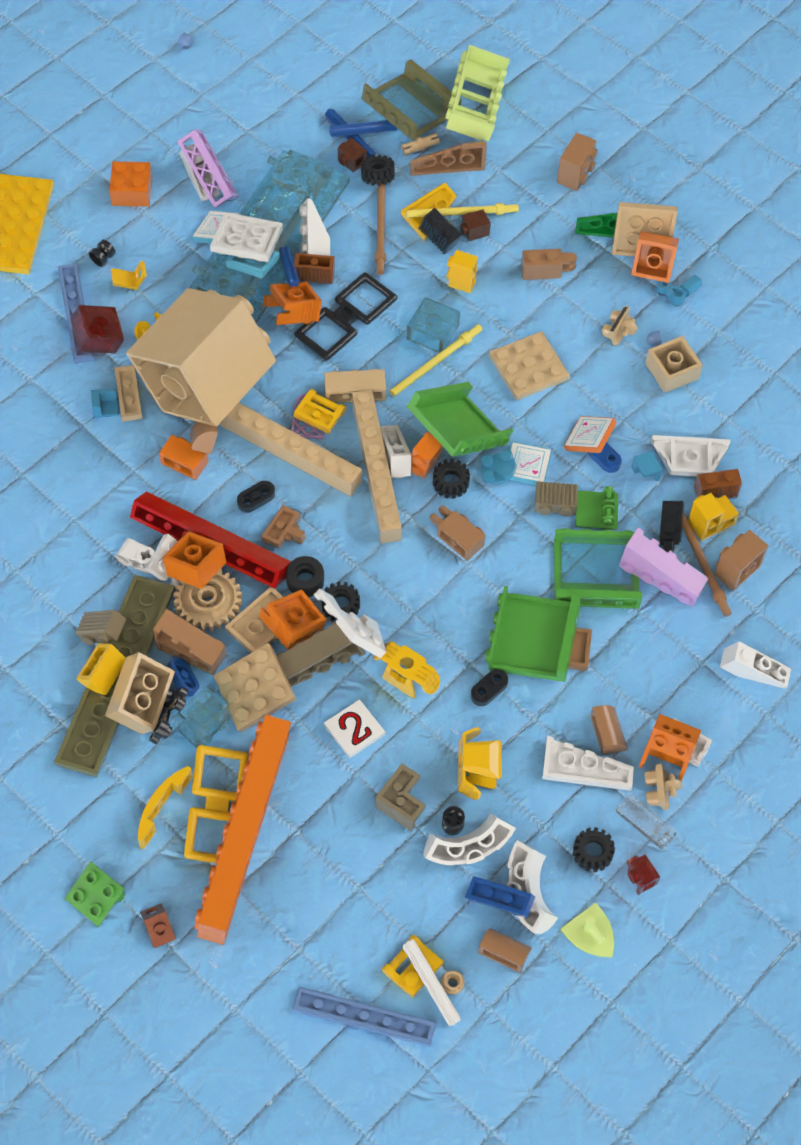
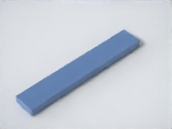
[58,263,94,364]
[292,987,436,1047]

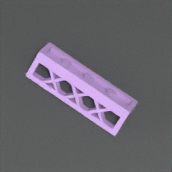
[177,129,239,208]

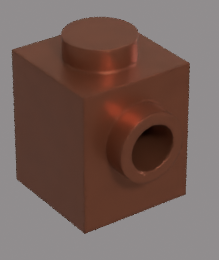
[338,138,367,172]
[460,209,491,242]

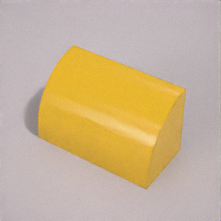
[76,643,126,695]

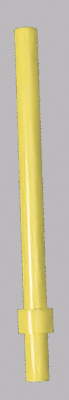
[406,203,519,218]
[389,324,483,397]

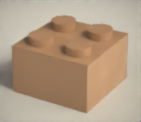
[557,132,598,191]
[715,529,769,591]

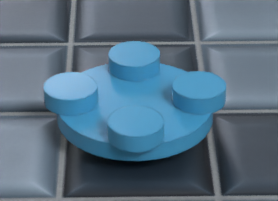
[481,449,516,485]

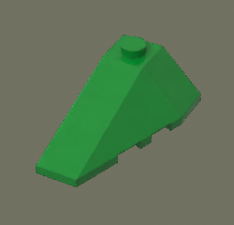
[575,212,617,238]

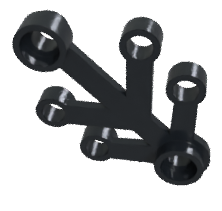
[149,686,189,745]

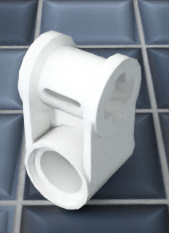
[115,538,155,574]

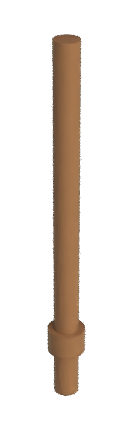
[375,183,386,275]
[682,513,732,617]

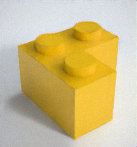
[688,493,739,541]

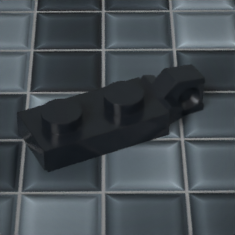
[659,501,684,553]

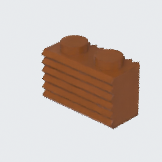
[294,253,335,284]
[694,469,742,499]

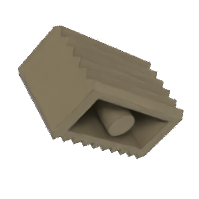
[534,481,578,517]
[75,609,126,645]

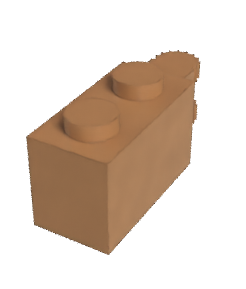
[521,249,577,280]
[429,505,486,561]

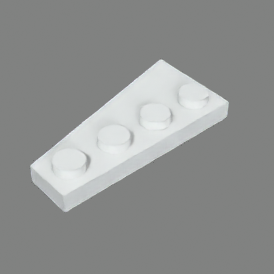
[542,735,634,791]

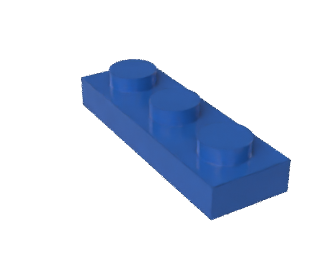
[465,876,535,918]

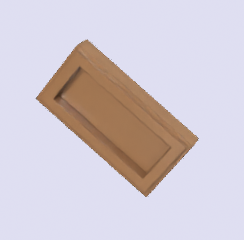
[568,628,592,671]

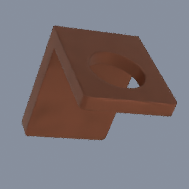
[140,903,176,948]

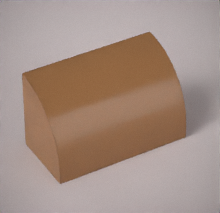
[190,421,218,454]
[590,705,628,756]
[478,928,532,973]

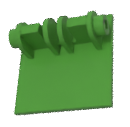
[576,486,618,530]
[64,861,125,927]

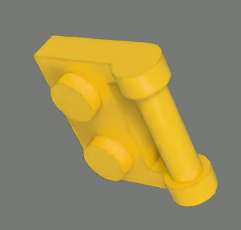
[294,389,347,434]
[381,935,444,998]

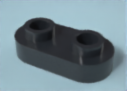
[237,481,275,513]
[470,670,508,706]

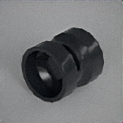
[88,239,116,267]
[442,806,465,835]

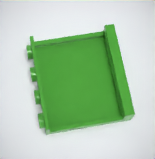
[407,382,514,457]
[485,586,581,682]

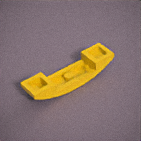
[138,766,193,849]

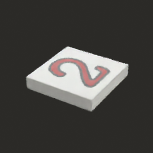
[324,699,385,759]

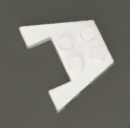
[314,588,386,658]

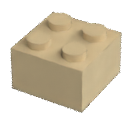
[645,336,703,393]

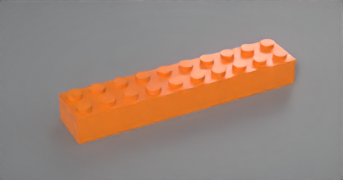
[194,714,291,945]

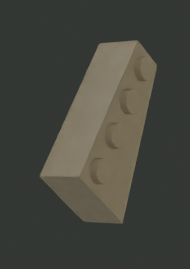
[276,621,366,687]

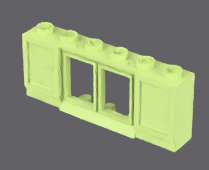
[445,45,510,142]

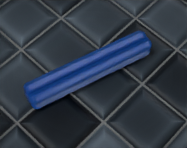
[279,246,299,287]

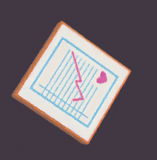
[564,416,617,453]

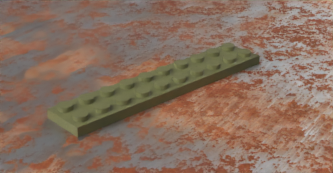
[54,575,175,778]

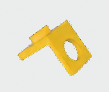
[111,261,147,290]

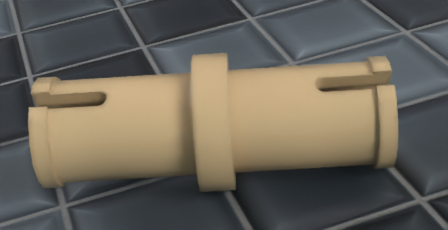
[401,132,440,156]

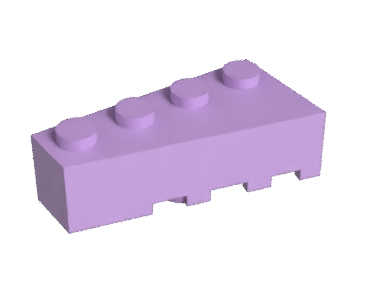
[619,527,709,607]

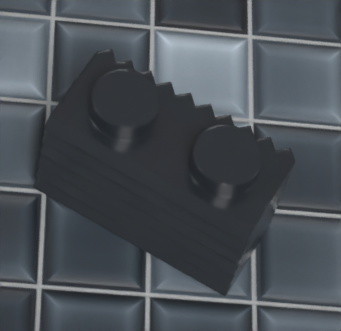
[418,208,462,254]

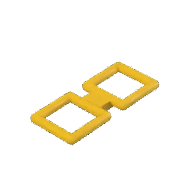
[184,745,249,863]

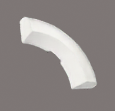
[423,814,516,865]
[507,840,558,934]

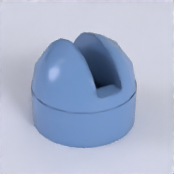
[177,32,193,49]
[647,331,662,347]

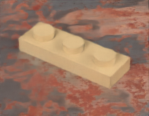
[114,365,143,422]

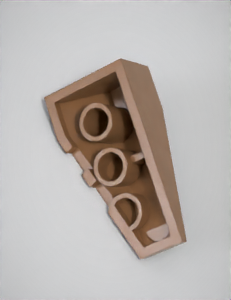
[410,140,487,176]

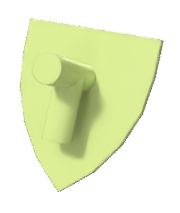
[560,902,614,958]

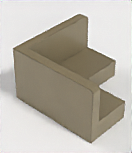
[375,764,426,831]

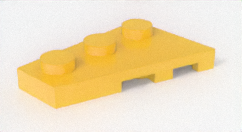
[400,182,457,241]

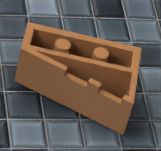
[153,609,226,675]

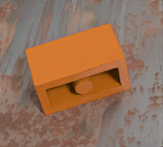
[411,432,443,479]
[159,435,209,480]

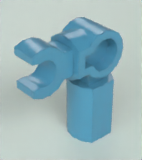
[656,275,702,306]

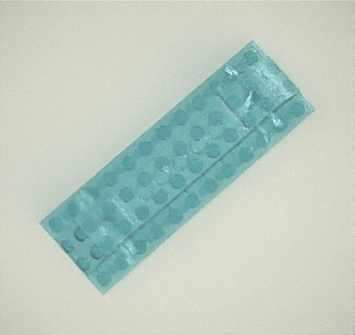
[189,149,350,324]

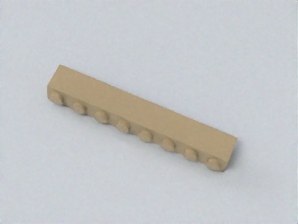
[352,390,402,543]
[219,402,362,497]

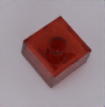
[70,305,124,353]

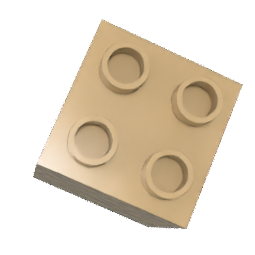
[126,288,276,427]

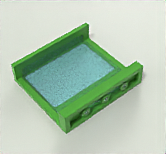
[554,528,642,609]

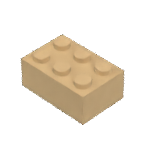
[105,652,175,735]

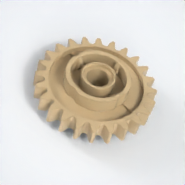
[173,569,242,632]

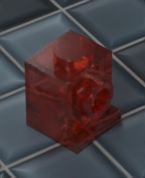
[626,854,660,895]

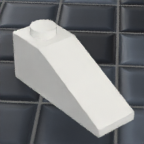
[380,425,411,478]

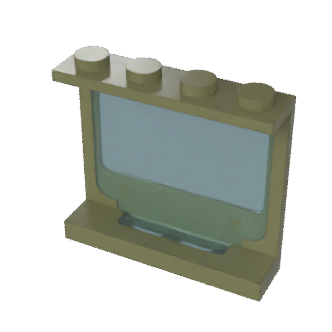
[362,59,462,140]

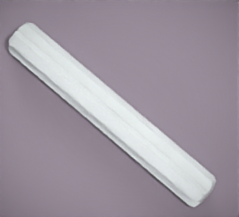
[403,939,461,1026]

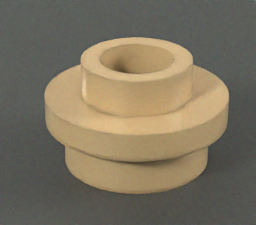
[441,971,464,995]

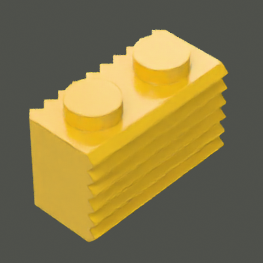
[446,250,478,293]

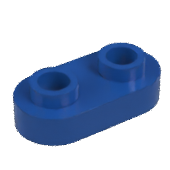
[587,442,622,473]
[167,657,200,697]

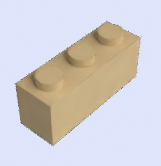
[324,369,386,403]

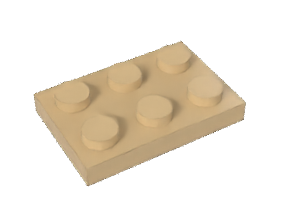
[225,587,283,653]

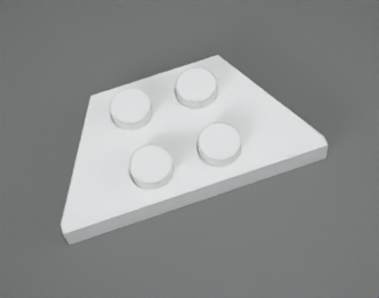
[651,435,730,476]

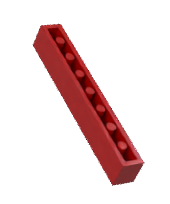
[130,491,291,589]

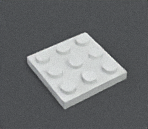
[210,213,283,262]

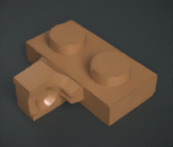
[261,505,306,549]

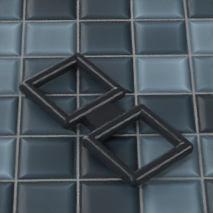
[294,272,397,360]

